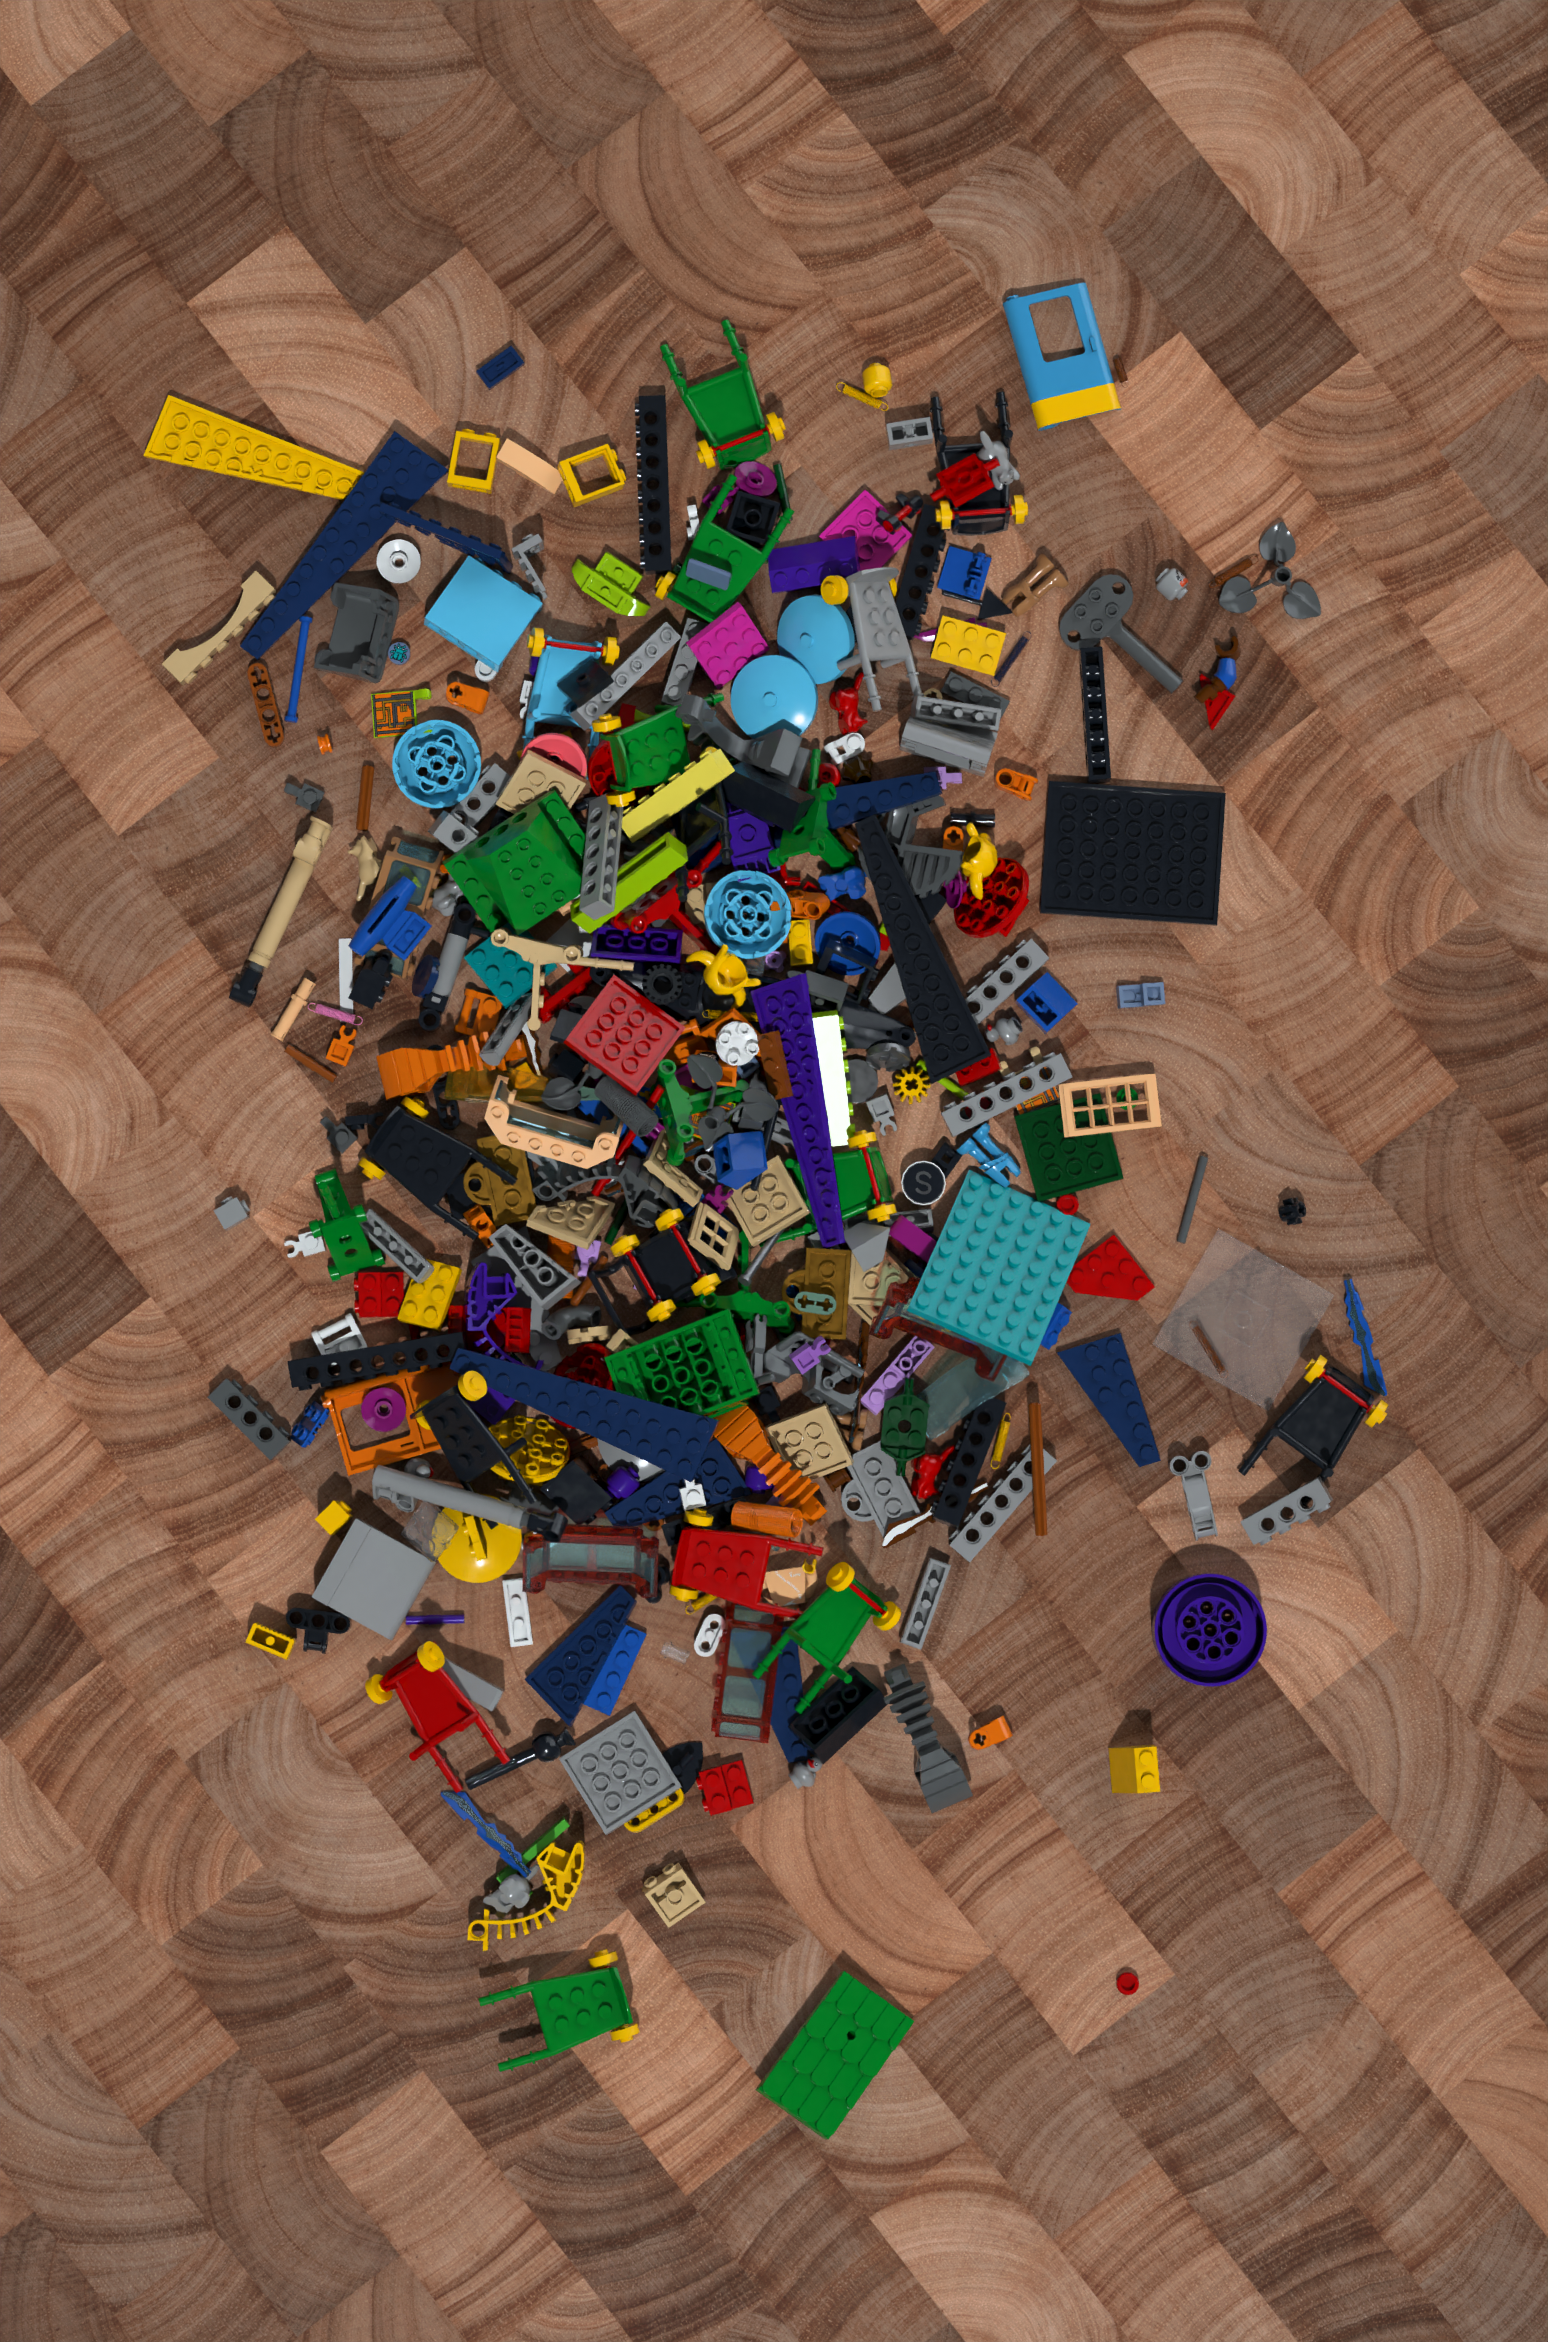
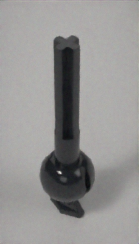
[464,1726,576,1790]

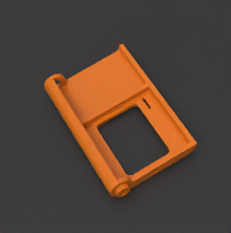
[321,1354,460,1476]

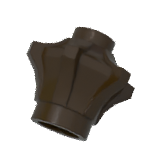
[841,754,873,784]

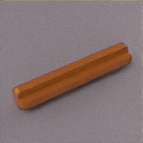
[356,765,374,831]

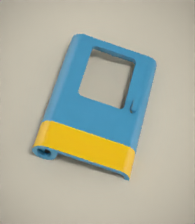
[1003,283,1121,431]

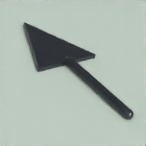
[942,588,1012,620]

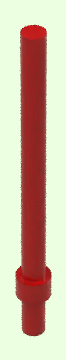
[591,1085,665,1197]

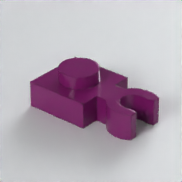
[702,480,740,516]
[644,1120,665,1141]
[701,1183,734,1215]

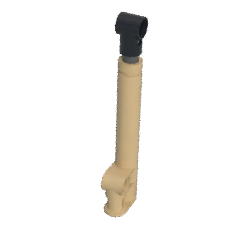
[229,816,333,1008]

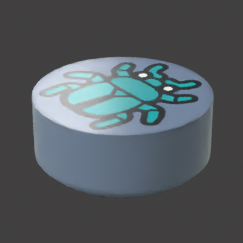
[388,642,411,665]

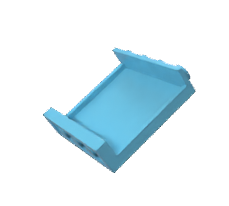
[424,556,543,672]

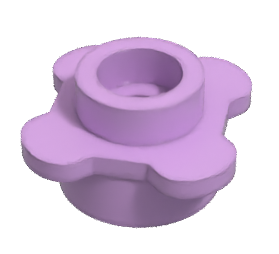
[762,951,786,973]

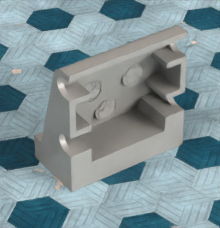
[900,715,998,777]
[312,1518,436,1640]

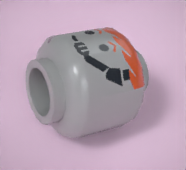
[1155,568,1188,601]

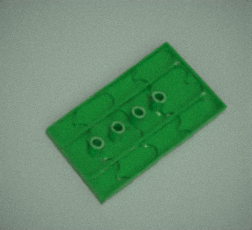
[755,1971,914,2140]

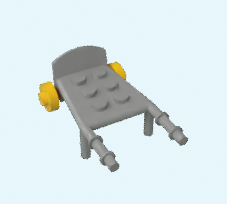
[821,567,925,712]

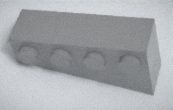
[489,1224,582,1310]

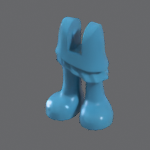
[956,1122,1021,1188]

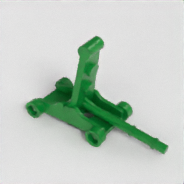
[768,749,855,871]
[649,1058,749,1166]
[309,1168,386,1282]
[675,1231,796,1336]

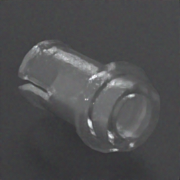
[660,1641,690,1665]

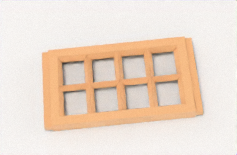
[1058,1073,1162,1138]

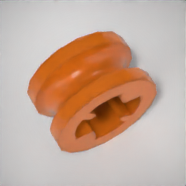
[317,733,333,755]

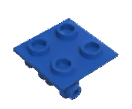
[937,546,992,600]
[290,1401,329,1448]

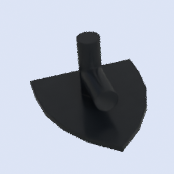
[662,1742,703,1795]

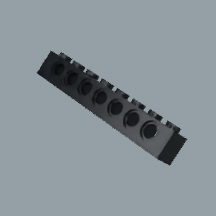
[635,395,672,575]
[287,1331,469,1391]

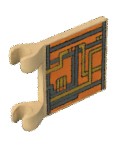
[999,1046,1060,1115]

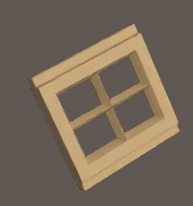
[687,1202,740,1271]

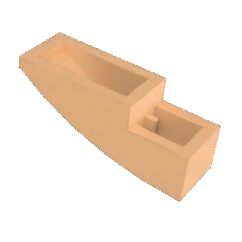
[496,438,562,495]

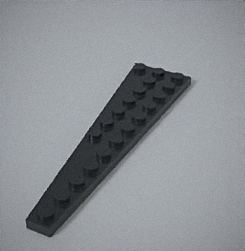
[855,814,991,1084]

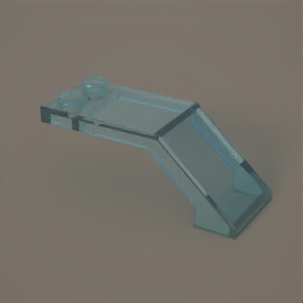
[916,1347,1030,1441]

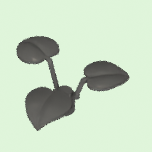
[1218,522,1321,619]
[541,1055,615,1117]
[687,1055,779,1151]

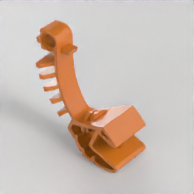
[376,1028,527,1100]
[714,1405,827,1526]

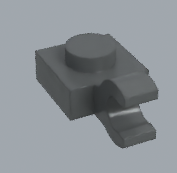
[284,783,325,813]
[320,1116,358,1154]

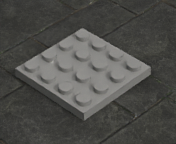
[559,1711,682,1835]

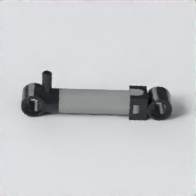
[418,903,490,1033]

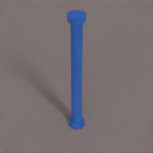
[284,616,313,723]

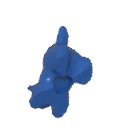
[818,865,867,901]

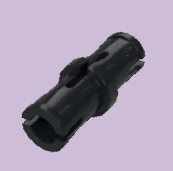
[950,811,995,828]

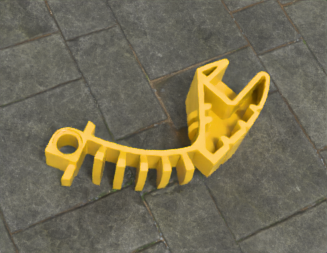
[468,1840,585,1951]

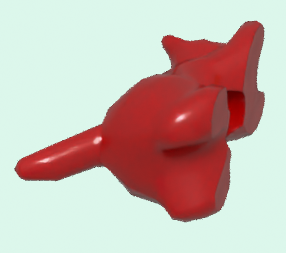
[829,672,868,735]
[911,1445,956,1499]

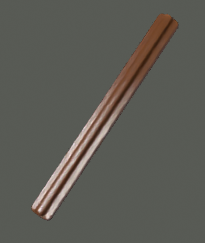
[1028,1403,1047,1536]

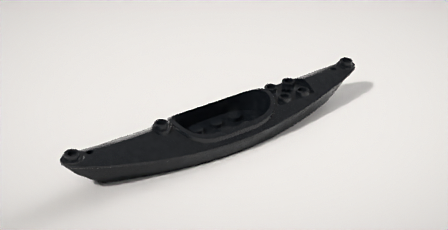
[589,962,916,1049]

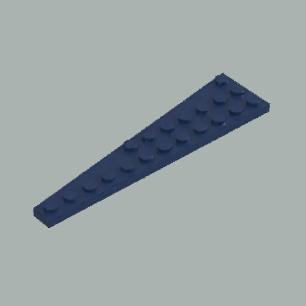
[449,1348,720,1482]

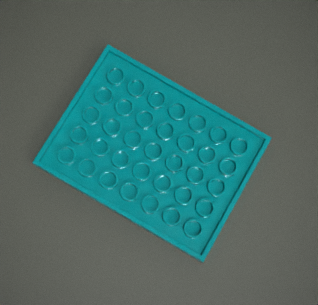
[907,1170,1091,1366]

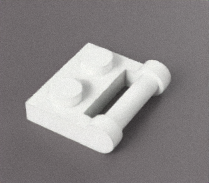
[311,1313,368,1367]

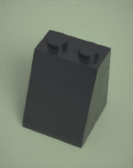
[540,1455,615,1526]

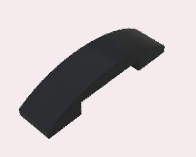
[661,1496,746,1547]

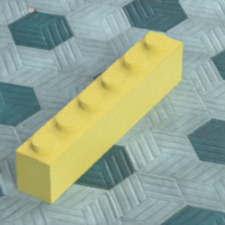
[622,749,735,843]

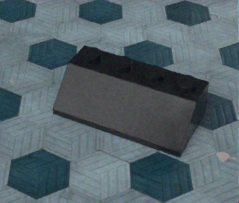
[788,1666,888,1764]

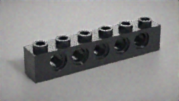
[896,504,952,641]
[1079,647,1111,783]
[930,1393,1007,1529]

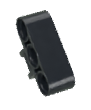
[286,1608,352,1654]

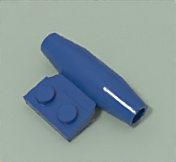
[348,876,432,962]

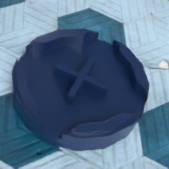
[412,954,440,999]

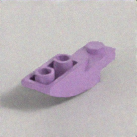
[861,1333,935,1416]

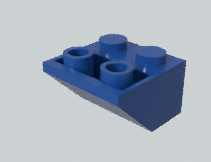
[1015,972,1078,1035]
[713,1131,768,1190]

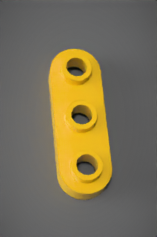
[624,1788,685,1833]

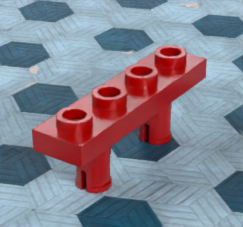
[530,964,594,1024]

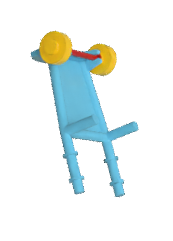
[520,627,620,780]

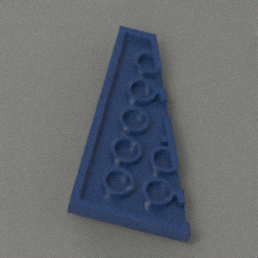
[525,1585,637,1727]

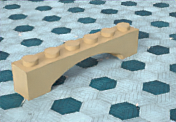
[162,571,277,686]

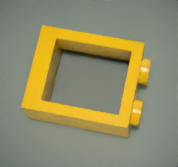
[447,429,501,494]
[557,444,626,507]

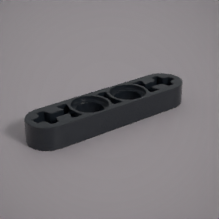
[427,1045,460,1130]

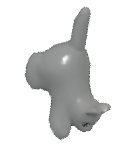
[976,431,1020,490]
[410,874,464,916]
[483,1864,539,1919]

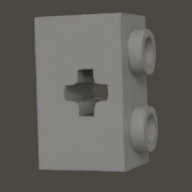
[886,417,933,451]

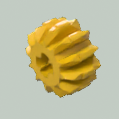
[892,1066,930,1105]

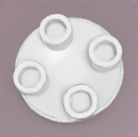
[716,1021,759,1066]

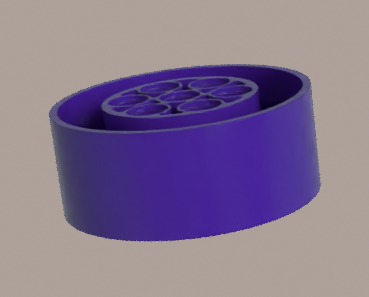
[1151,1573,1267,1687]

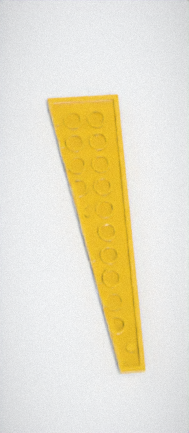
[143,395,365,500]

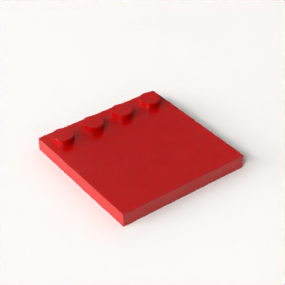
[563,975,686,1096]

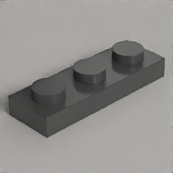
[941,671,1010,720]

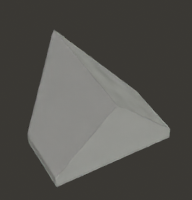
[844,1222,890,1272]

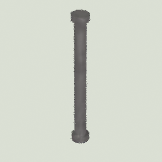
[738,1228,785,1286]

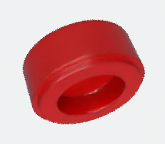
[1056,1194,1079,1215]
[1116,1972,1139,1995]

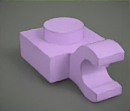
[924,767,962,790]
[575,1240,601,1277]

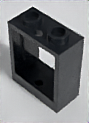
[815,939,880,1005]

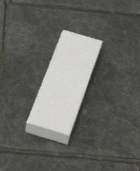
[502,1578,533,1647]

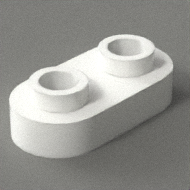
[694,1614,726,1657]

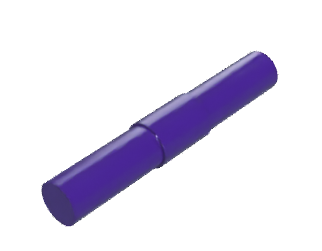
[406,1614,465,1625]

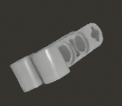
[1168,1451,1218,1541]

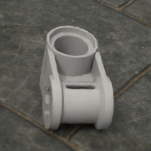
[694,1154,727,1189]

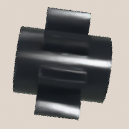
[1278,1197,1306,1225]

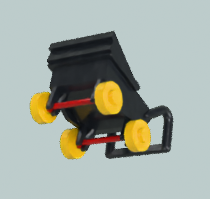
[588,1208,738,1336]

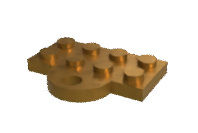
[463,1135,537,1226]
[781,1248,851,1340]

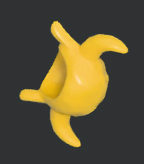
[960,823,998,900]
[686,944,761,1009]

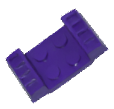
[725,801,781,882]

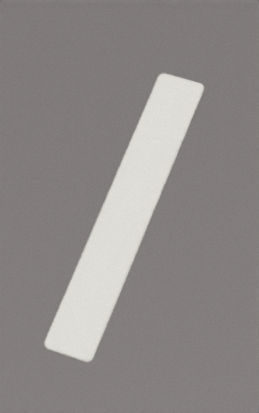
[339,938,353,1022]

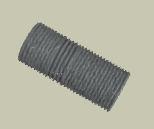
[594,1075,658,1137]

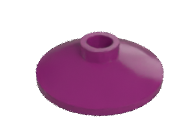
[734,461,777,497]
[944,870,967,909]
[361,1387,406,1432]

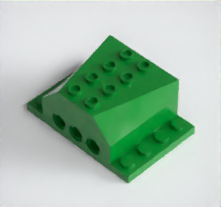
[442,789,586,936]
[604,1309,760,1418]

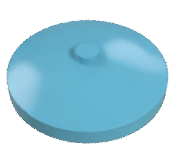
[777,595,855,684]
[730,655,818,739]

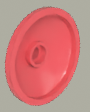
[520,733,587,778]

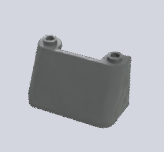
[314,583,399,683]

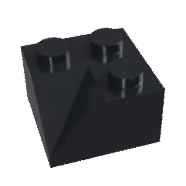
[726,491,781,548]

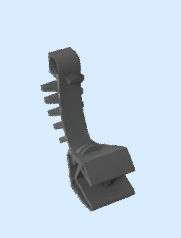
[675,694,811,788]
[532,1153,680,1228]
[883,1664,973,1813]

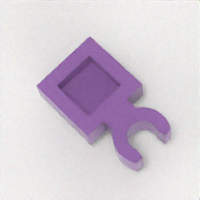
[789,1336,831,1375]

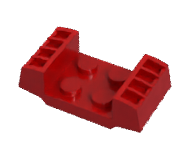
[447,1305,532,1353]

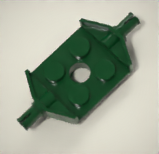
[880,1377,930,1476]

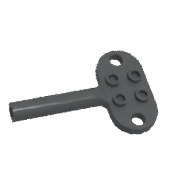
[1059,574,1183,694]

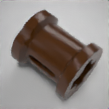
[823,1468,851,1493]

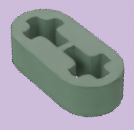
[794,1292,836,1315]

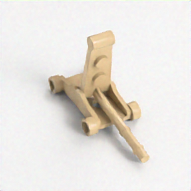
[491,927,634,1031]

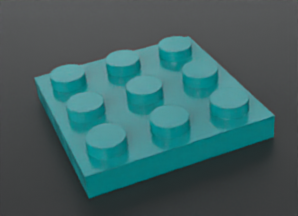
[464,922,558,1009]

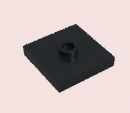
[557,659,614,708]

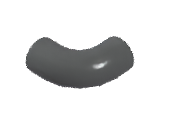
[541,1304,601,1340]

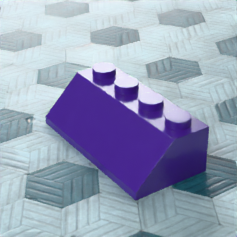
[768,536,861,594]
[591,924,683,964]

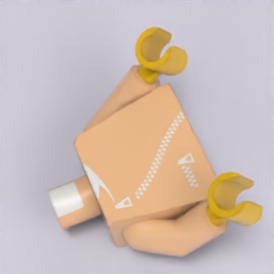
[762,1559,818,1619]

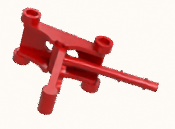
[611,840,721,955]

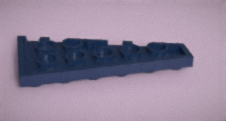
[378,502,513,574]
[1057,1333,1161,1467]
[604,1438,752,1531]
[729,1627,810,1763]

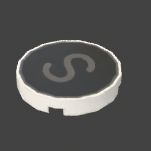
[901,1161,946,1206]

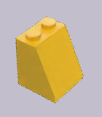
[1108,1745,1160,1794]

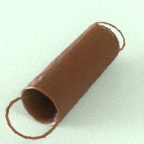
[1112,353,1128,388]

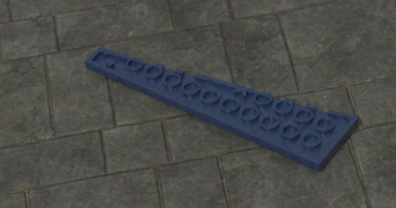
[240,431,449,660]
[671,772,943,874]

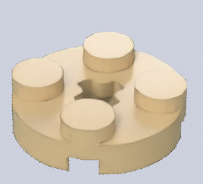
[567,1326,612,1344]

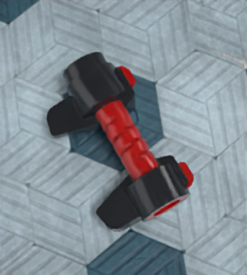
[876,494,923,535]

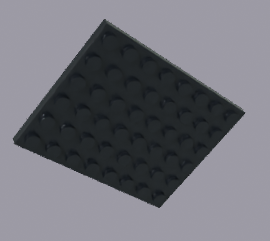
[1040,781,1226,926]

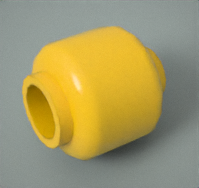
[862,363,892,398]

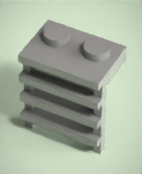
[512,534,548,600]

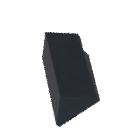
[722,762,816,833]

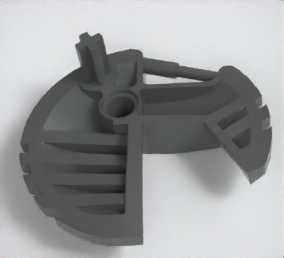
[858,795,964,899]

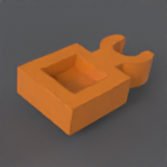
[325,1025,357,1067]

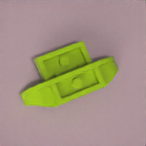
[571,552,651,616]

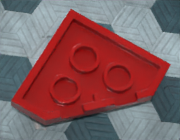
[1066,1235,1155,1301]

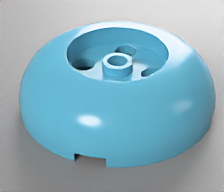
[392,720,481,809]
[704,870,792,959]

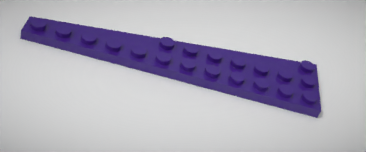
[750,973,845,1249]

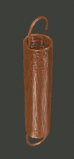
[1209,556,1259,588]

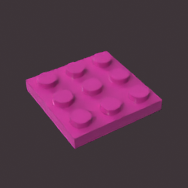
[819,490,913,571]
[686,602,770,690]

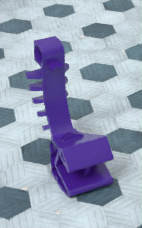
[464,1262,544,1370]

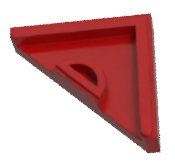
[1199,674,1235,731]

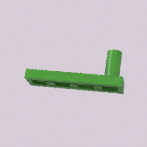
[496,1816,570,1896]

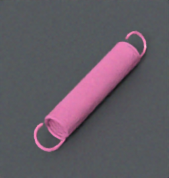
[308,1003,363,1025]

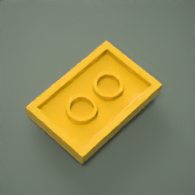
[931,615,1006,676]
[397,1259,462,1332]

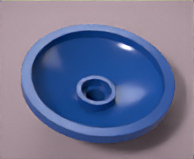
[815,912,881,976]

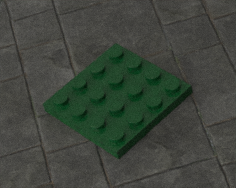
[1014,1093,1124,1202]

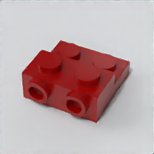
[354,1272,405,1318]
[696,1759,754,1816]

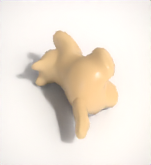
[347,836,383,901]

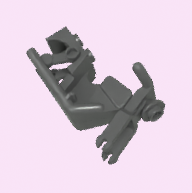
[744,1314,865,1416]

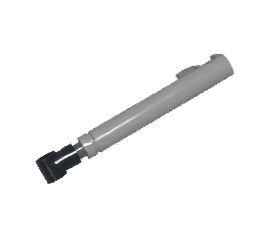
[372,1465,568,1543]

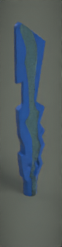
[1343,1279,1387,1396]
[441,1791,531,1878]

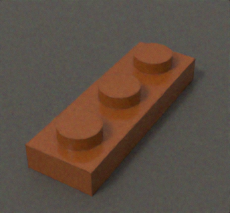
[757,1030,793,1100]

